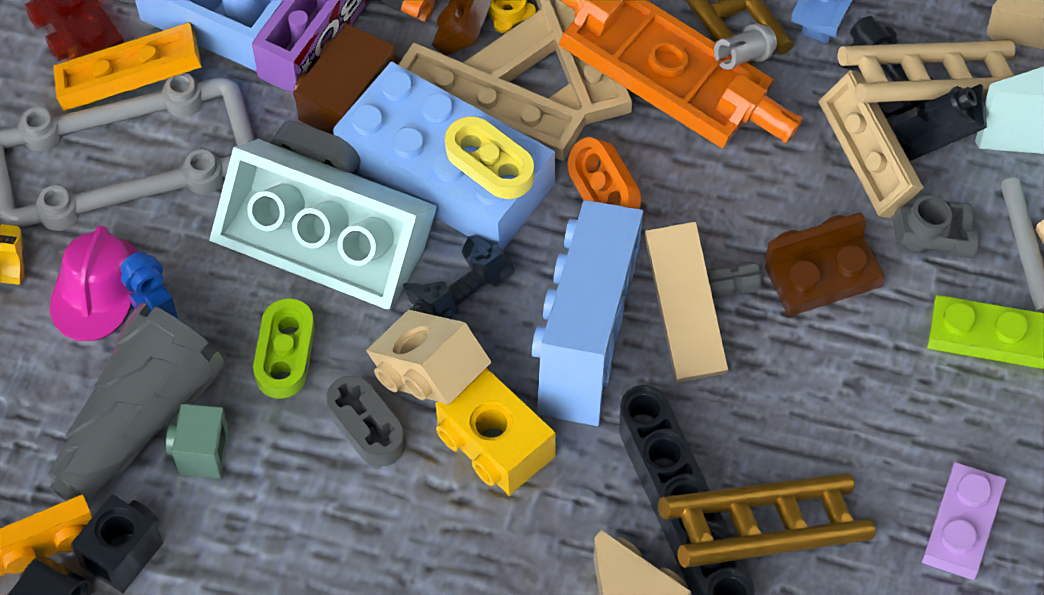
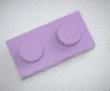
[922,462,1006,580]

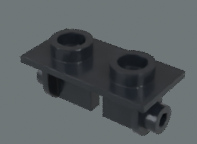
[887,84,987,161]

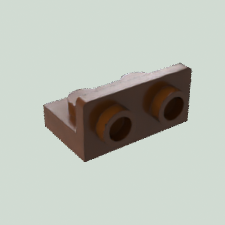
[765,212,885,317]

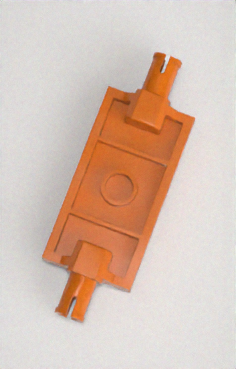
[559,0,803,149]

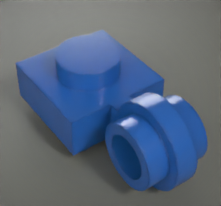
[120,252,178,319]

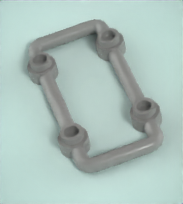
[0,73,255,231]

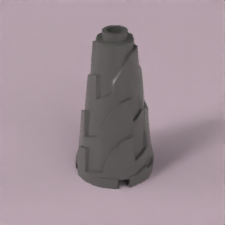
[48,303,225,502]

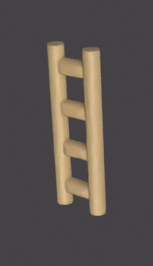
[838,40,1015,103]

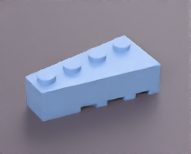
[532,200,643,426]

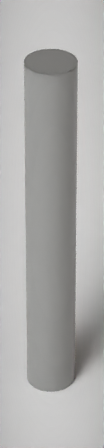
[1000,177,1044,313]

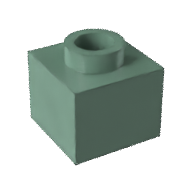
[166,404,230,479]

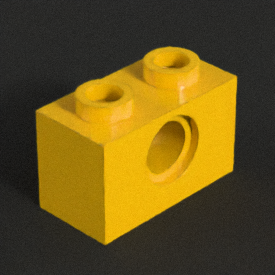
[435,368,556,496]

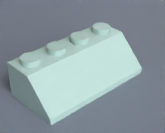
[209,139,437,310]

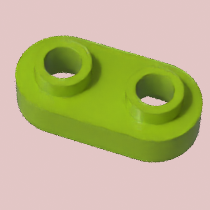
[253,298,315,399]

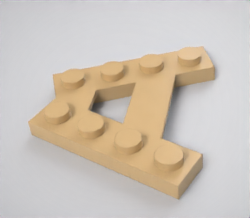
[399,0,632,161]

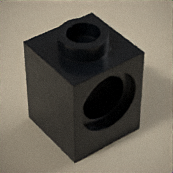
[71,494,163,594]

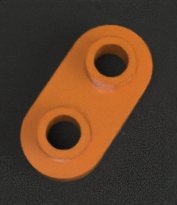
[567,137,641,209]

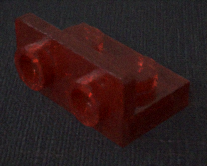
[24,0,124,62]

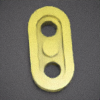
[445,117,534,199]

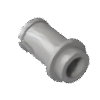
[714,23,777,70]

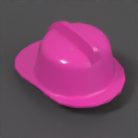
[50,225,138,341]

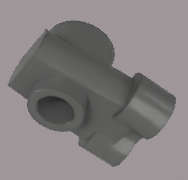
[893,195,978,258]

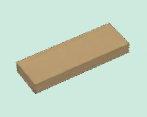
[818,70,924,218]
[644,222,728,383]

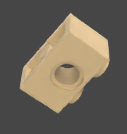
[366,310,491,405]

